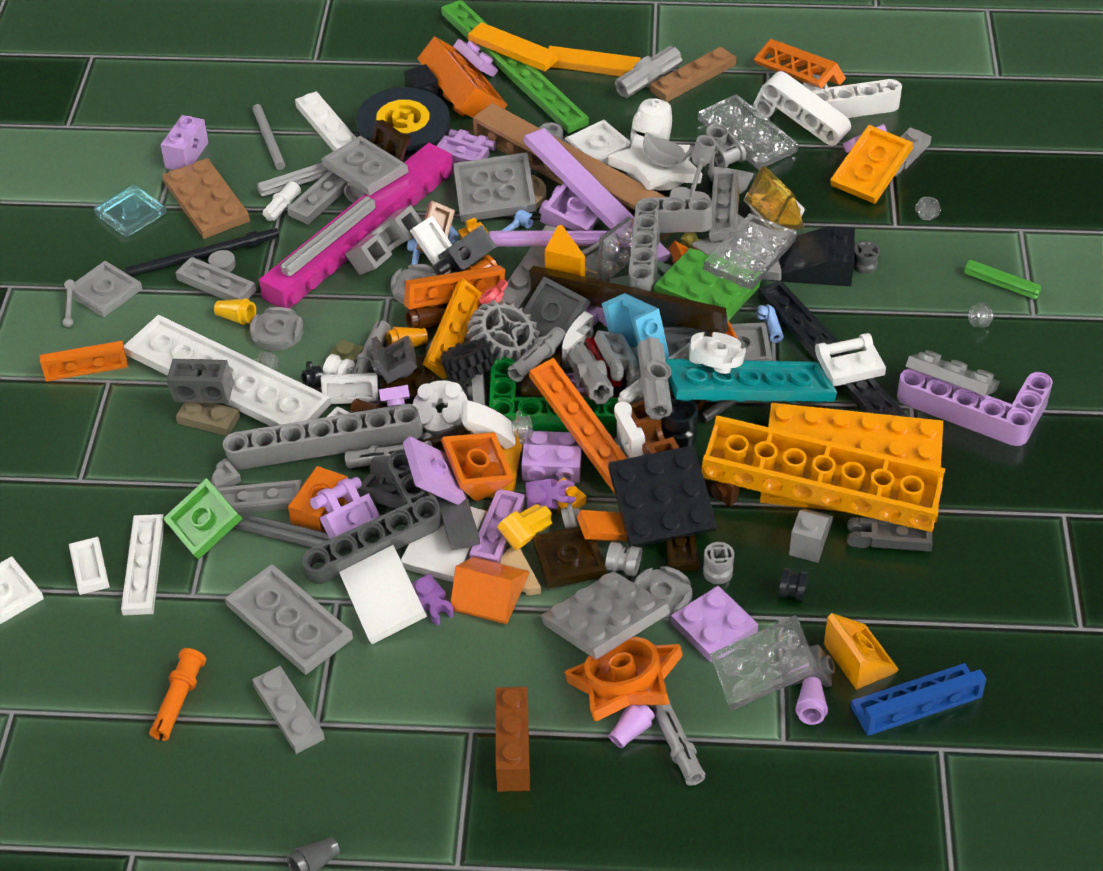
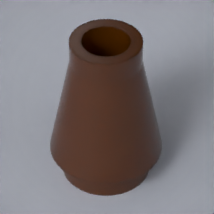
[406,307,446,329]

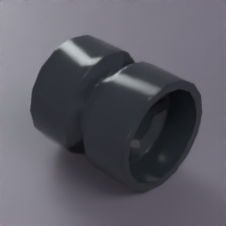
[661,396,698,448]

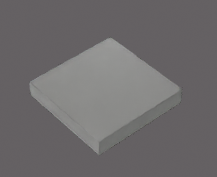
[66,261,142,318]

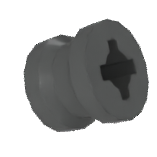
[854,241,880,274]

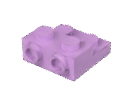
[539,183,600,231]
[522,431,582,483]

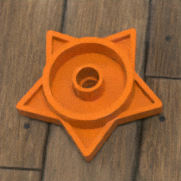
[564,637,683,721]

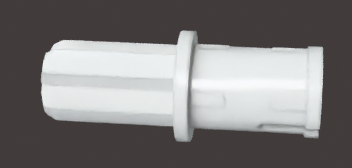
[263,181,301,222]

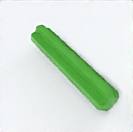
[964,260,1042,300]

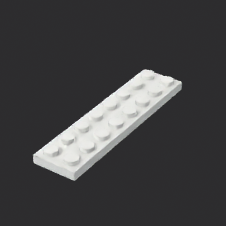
[124,315,331,426]

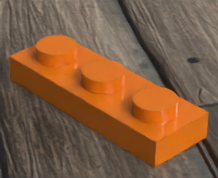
[40,341,128,382]

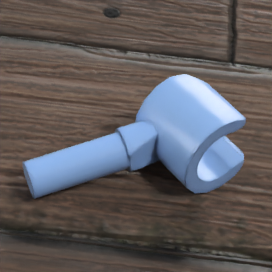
[501,210,534,231]
[407,237,424,265]

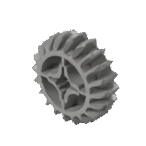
[466,299,540,362]

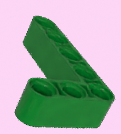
[489,357,619,435]

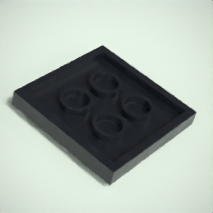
[608,445,717,548]

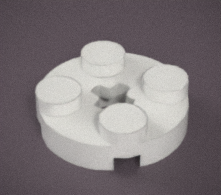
[689,332,746,374]
[413,381,468,435]

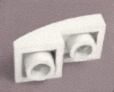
[562,311,594,370]
[461,400,515,450]

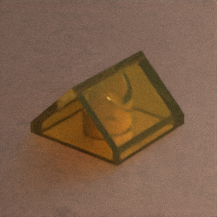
[745,166,804,230]

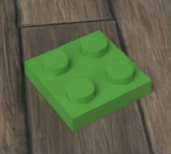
[163,478,243,559]

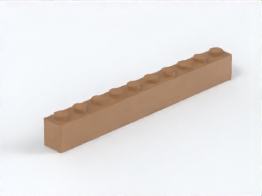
[473,103,673,241]

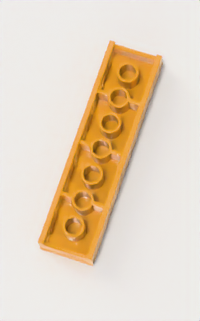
[701,416,945,532]

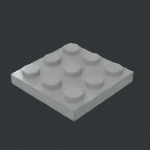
[453,152,537,222]
[541,571,670,660]

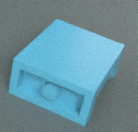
[602,293,670,359]

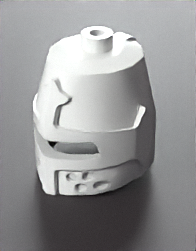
[630,99,672,143]

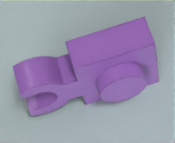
[526,479,575,510]
[412,573,454,625]

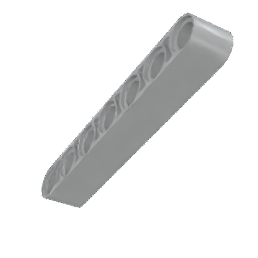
[223,404,423,470]

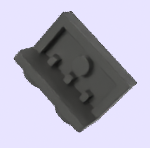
[370,335,417,383]
[357,457,421,509]

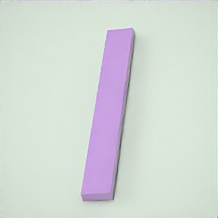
[523,128,671,262]

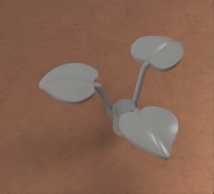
[643,132,754,200]

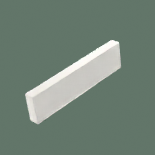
[121,514,165,615]

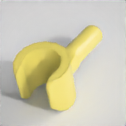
[680,232,702,248]

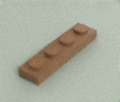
[650,46,737,102]

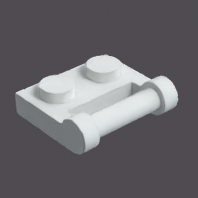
[815,333,886,386]
[614,402,645,458]

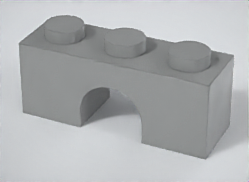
[345,205,422,275]

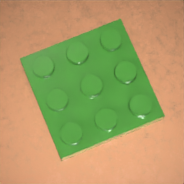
[653,248,761,322]

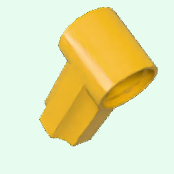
[497,504,552,551]

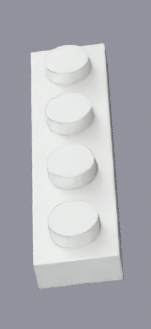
[295,91,356,151]

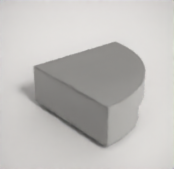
[211,458,241,488]

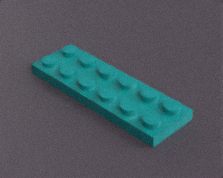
[665,359,837,403]

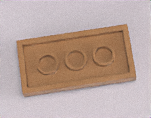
[162,158,250,239]

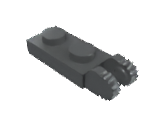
[847,517,933,551]

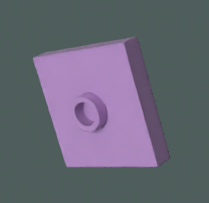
[403,436,466,505]

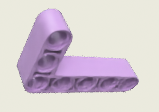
[897,369,1053,446]

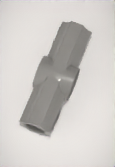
[614,46,683,98]
[637,337,672,420]
[568,345,613,404]

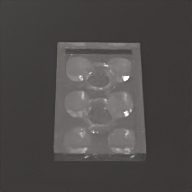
[710,615,820,711]

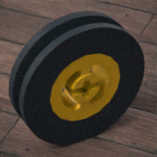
[356,87,450,163]

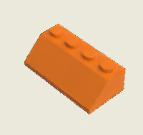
[417,36,507,118]

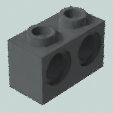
[166,359,234,403]

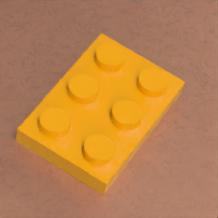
[830,125,913,204]

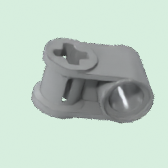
[706,124,746,169]

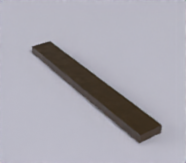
[529,265,728,334]

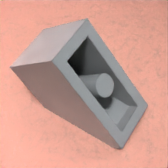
[789,508,833,563]

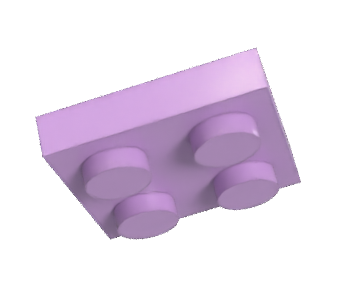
[671,586,758,662]

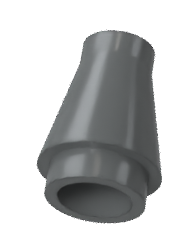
[287,836,340,871]

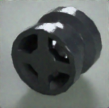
[779,567,808,602]

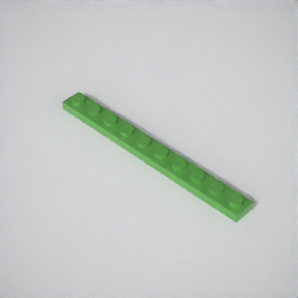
[441,0,589,134]

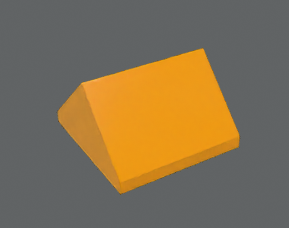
[545,225,585,277]
[824,613,899,690]

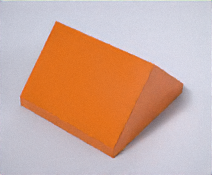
[441,432,514,502]
[451,557,529,625]

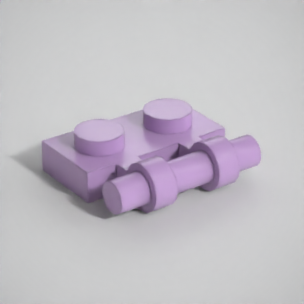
[437,129,497,163]
[310,477,380,539]

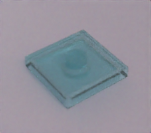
[94,184,167,238]

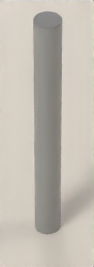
[252,104,285,170]

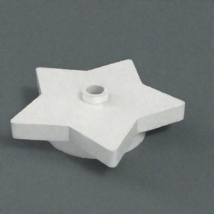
[608,134,702,190]

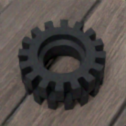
[440,338,495,381]

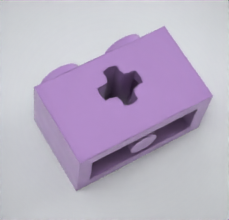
[161,115,208,170]

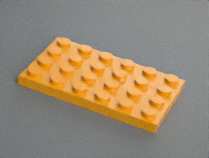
[760,403,943,522]

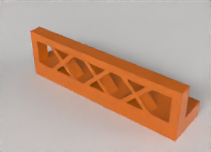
[753,39,846,89]

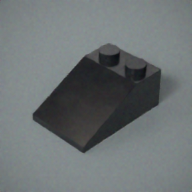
[772,226,855,286]

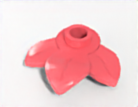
[477,280,508,309]

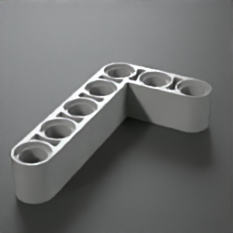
[629,197,713,292]

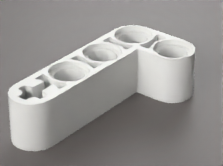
[753,71,851,146]
[803,74,902,118]

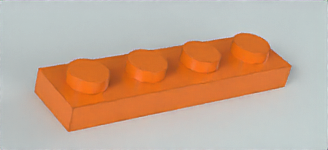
[404,265,505,309]

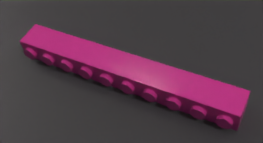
[259,143,453,309]

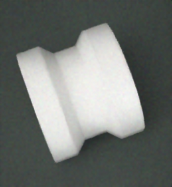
[323,354,355,375]

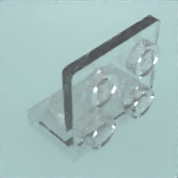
[585,217,633,281]

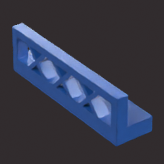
[850,663,987,736]

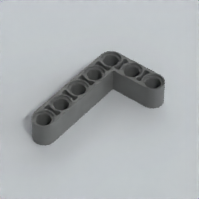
[302,449,442,584]

